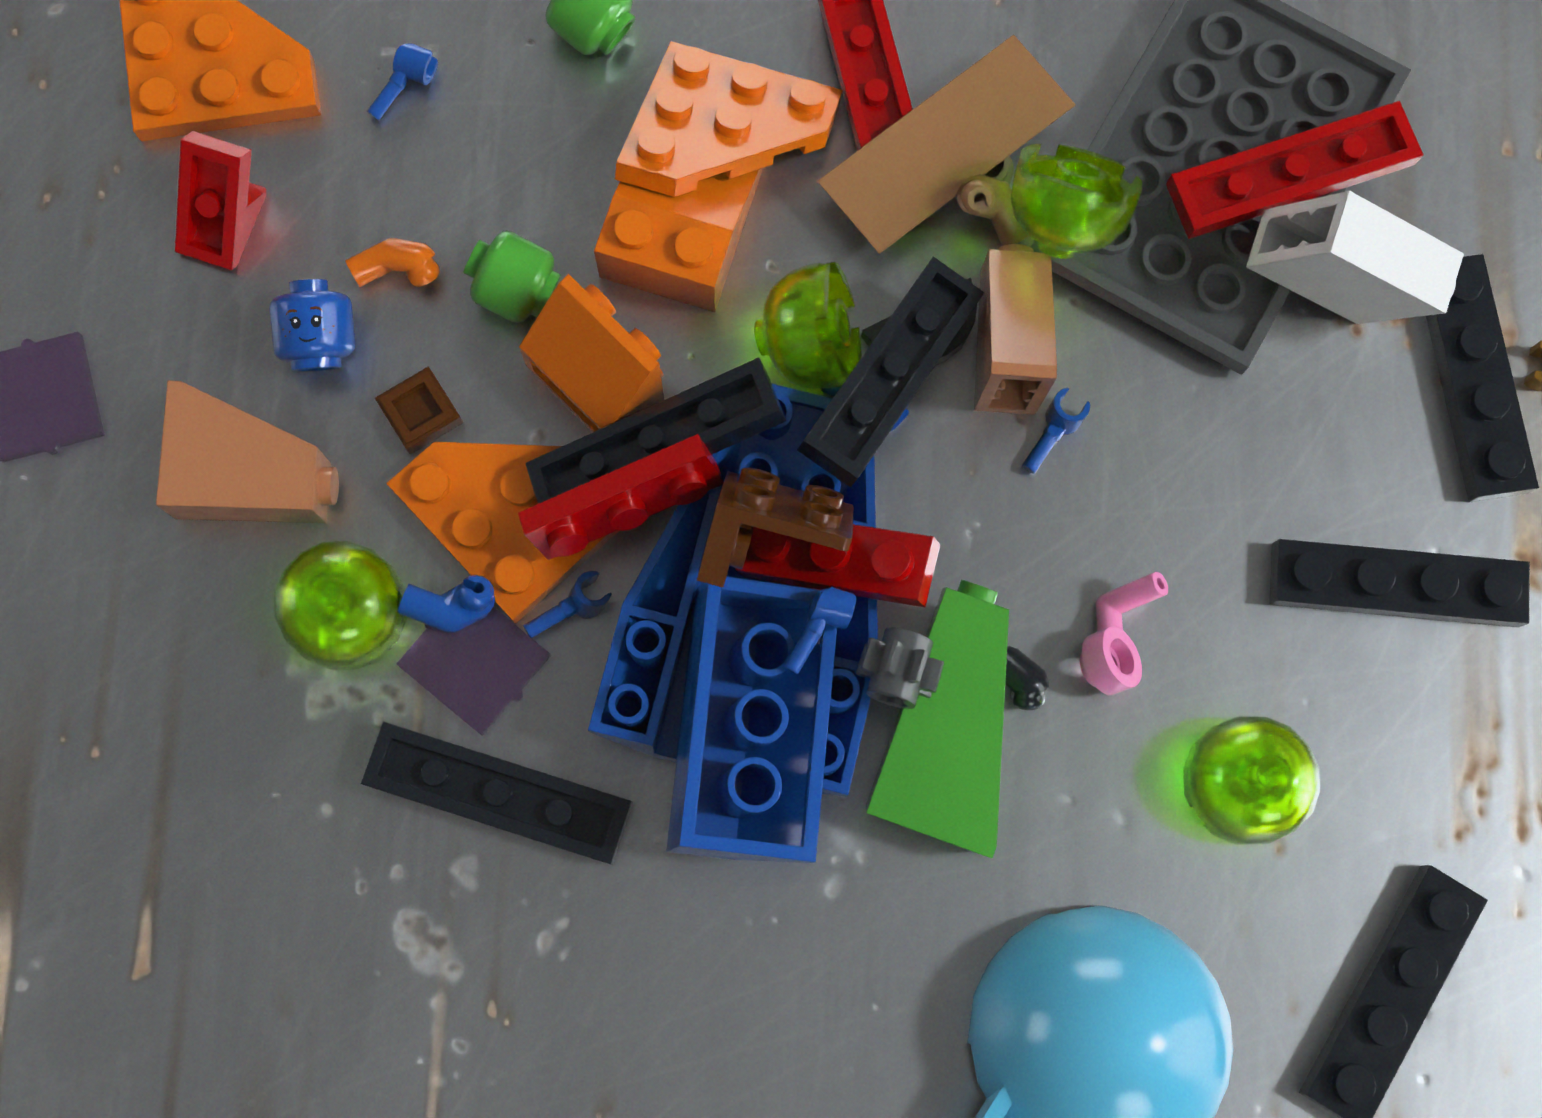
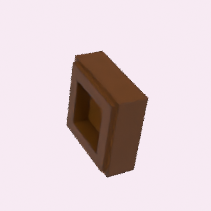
[375,366,463,454]

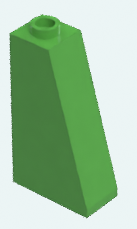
[866,580,1009,858]

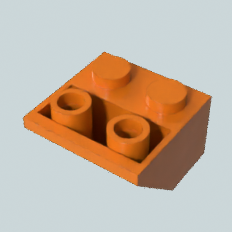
[519,274,664,432]

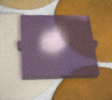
[0,332,105,462]
[396,607,551,736]

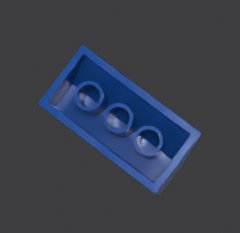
[666,576,837,863]

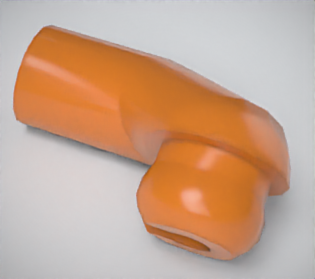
[345,238,440,288]

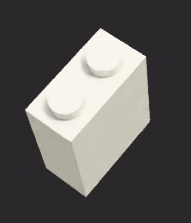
[1246,191,1464,324]

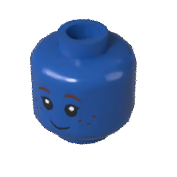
[269,279,356,372]

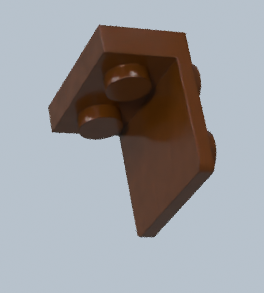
[697,468,853,587]

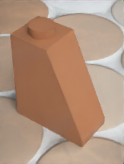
[974,244,1057,415]
[156,380,339,524]

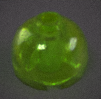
[1011,144,1142,259]
[754,262,862,389]
[274,541,407,671]
[1183,716,1320,845]

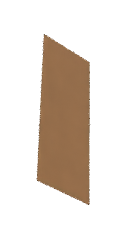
[817,34,1076,254]

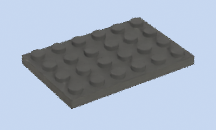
[1031,0,1411,375]

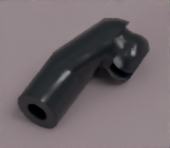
[1005,646,1049,710]

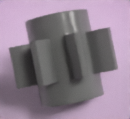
[856,627,944,709]

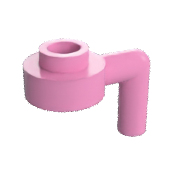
[1079,572,1168,695]

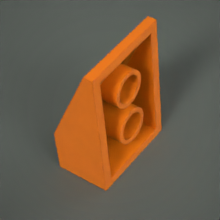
[594,168,763,312]

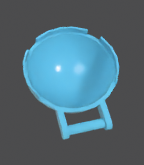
[967,905,1234,1118]

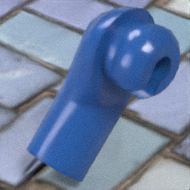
[397,575,495,633]

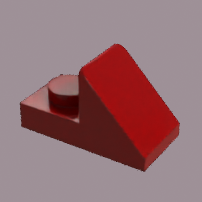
[175,131,266,270]

